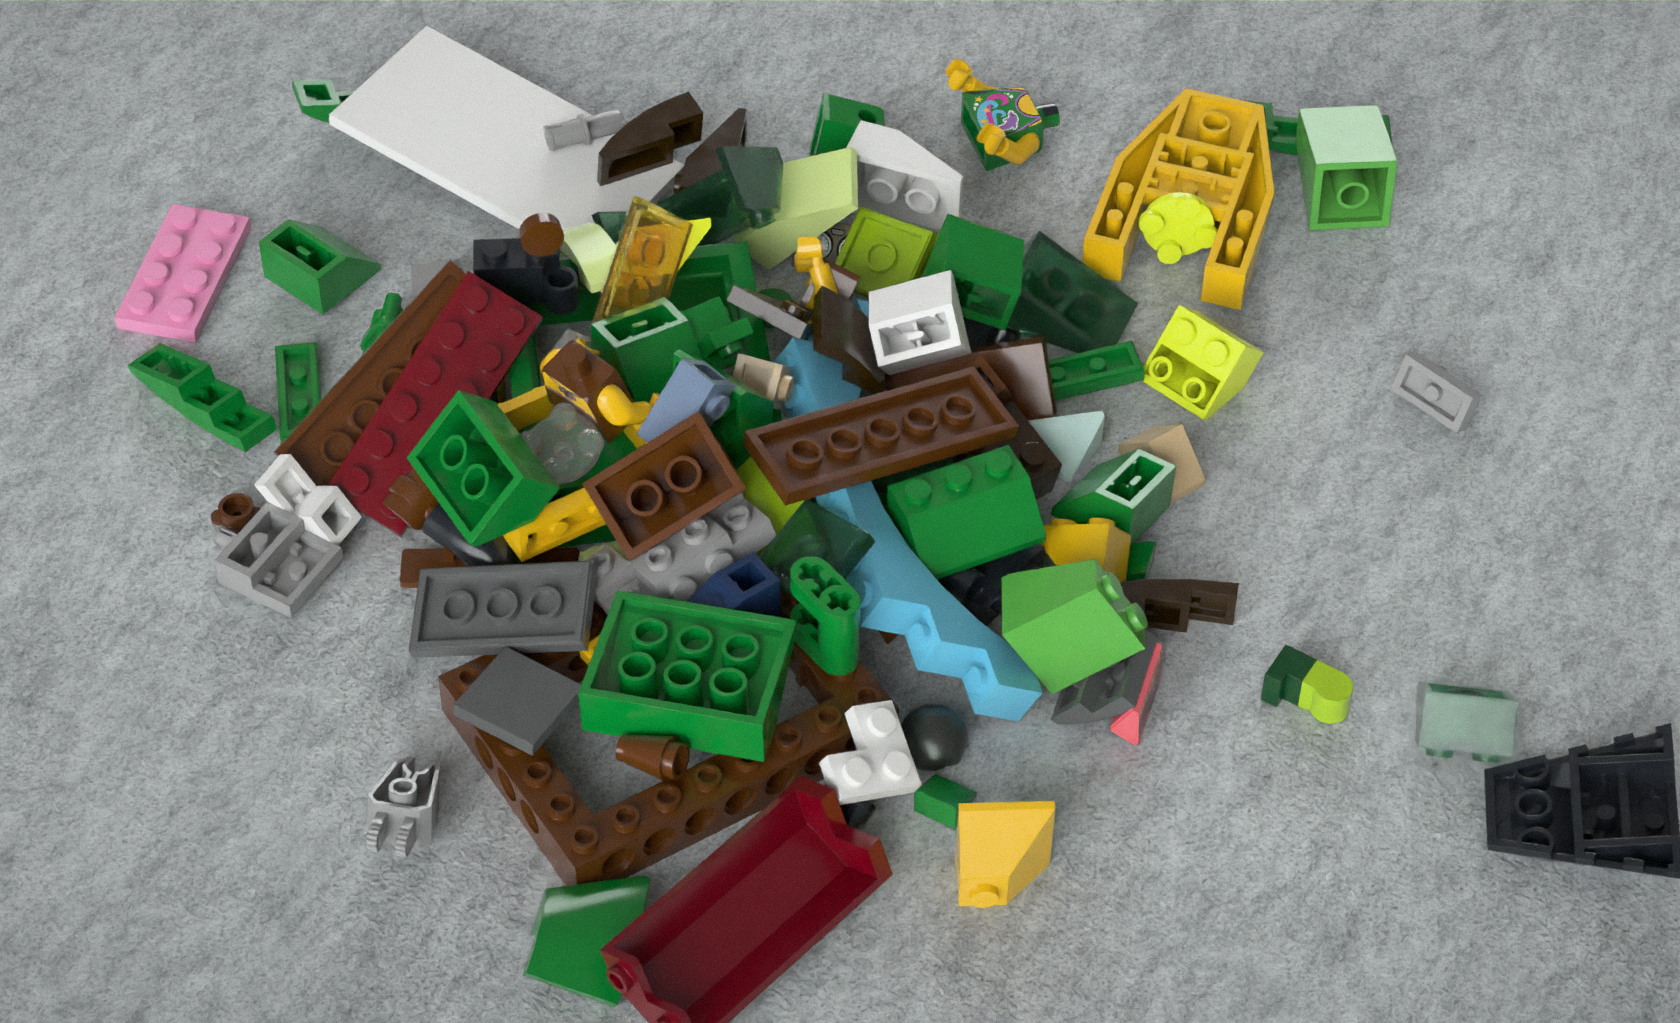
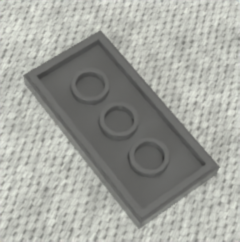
[408,560,598,658]

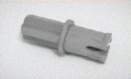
[544,109,625,151]

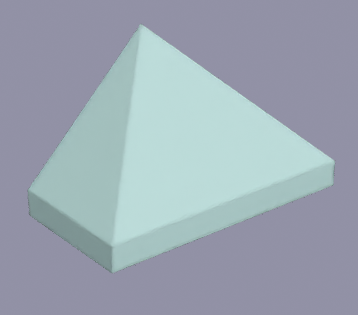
[1029,410,1105,482]

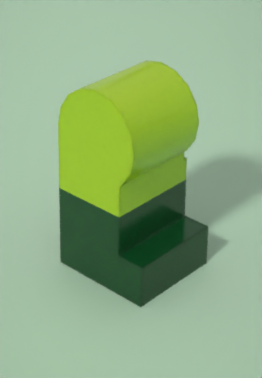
[1261,644,1354,724]

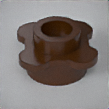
[211,493,261,534]

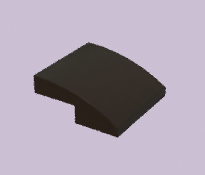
[813,286,884,394]

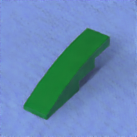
[128,343,278,452]

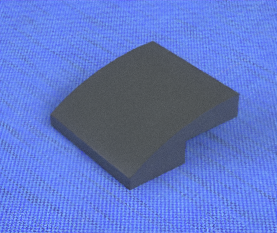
[1051,629,1158,724]

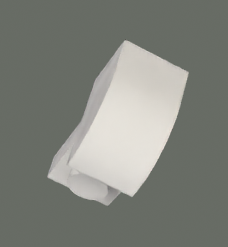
[254,454,362,545]

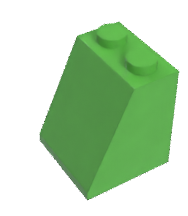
[1296,105,1397,230]
[1001,559,1148,694]

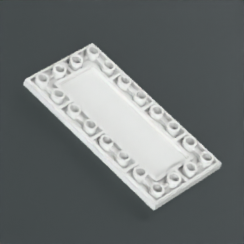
[329,26,684,245]

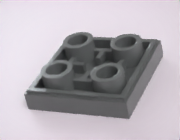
[453,647,581,756]

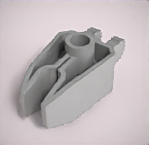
[366,756,439,857]

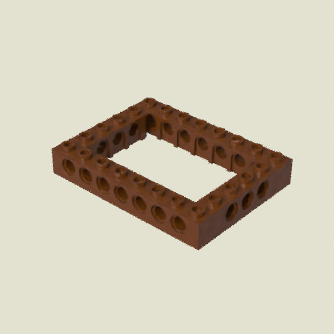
[438,566,899,886]

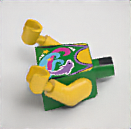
[945,58,1060,171]

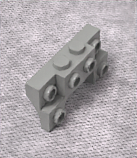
[585,493,777,615]

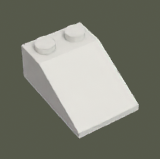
[846,120,963,235]

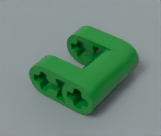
[790,556,861,676]

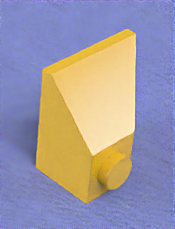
[955,801,1055,908]

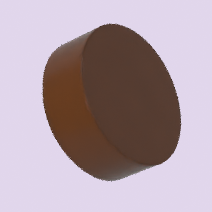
[519,213,564,257]

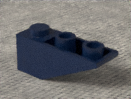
[686,552,780,617]

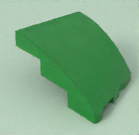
[523,876,650,1007]

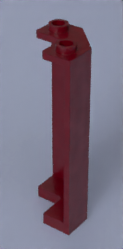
[600,776,893,1023]

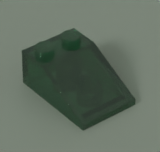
[1007,231,1138,353]

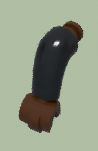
[383,468,523,566]

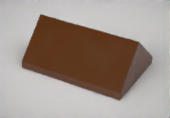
[582,411,747,562]

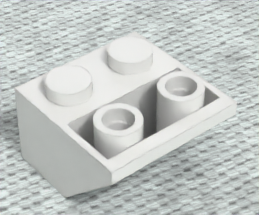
[869,270,971,375]

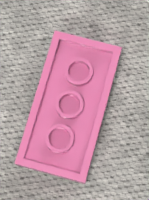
[115,204,251,343]

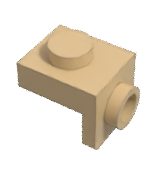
[733,353,794,410]

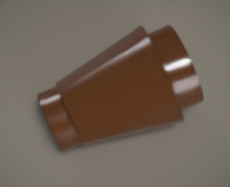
[615,733,690,782]

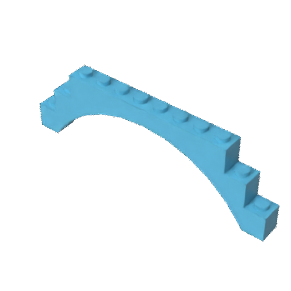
[774,299,1043,722]

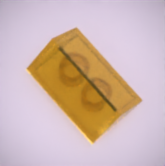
[589,196,693,326]

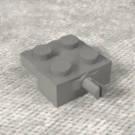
[213,502,343,618]

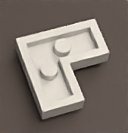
[819,700,922,805]

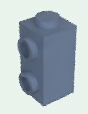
[637,359,736,443]

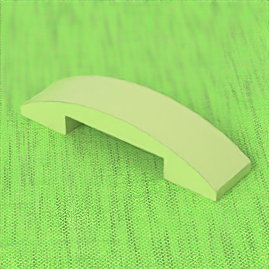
[560,222,632,293]

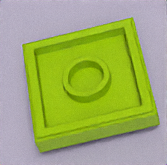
[835,206,937,298]

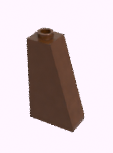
[885,336,1058,421]

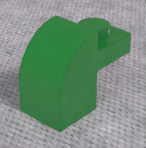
[681,296,754,370]

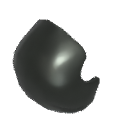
[901,704,969,771]

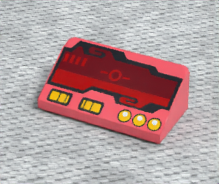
[1110,642,1162,746]

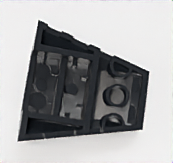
[1484,723,1680,879]

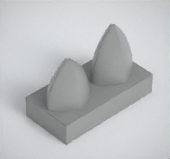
[1390,351,1482,433]

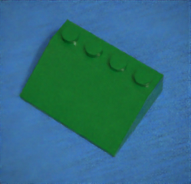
[578,590,797,762]

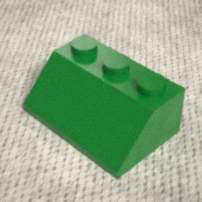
[407,390,560,547]
[887,445,1046,579]

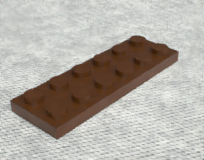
[273,260,466,486]
[742,367,1019,506]

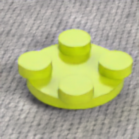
[1139,192,1218,264]

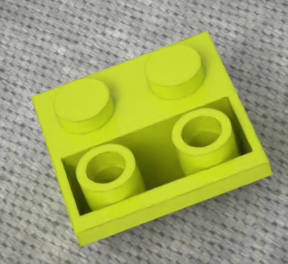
[1143,305,1264,421]

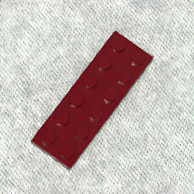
[328,271,542,537]

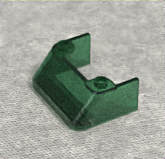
[591,146,784,254]

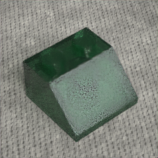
[1415,682,1518,763]

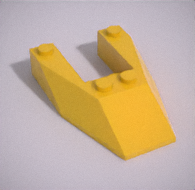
[1081,88,1275,311]

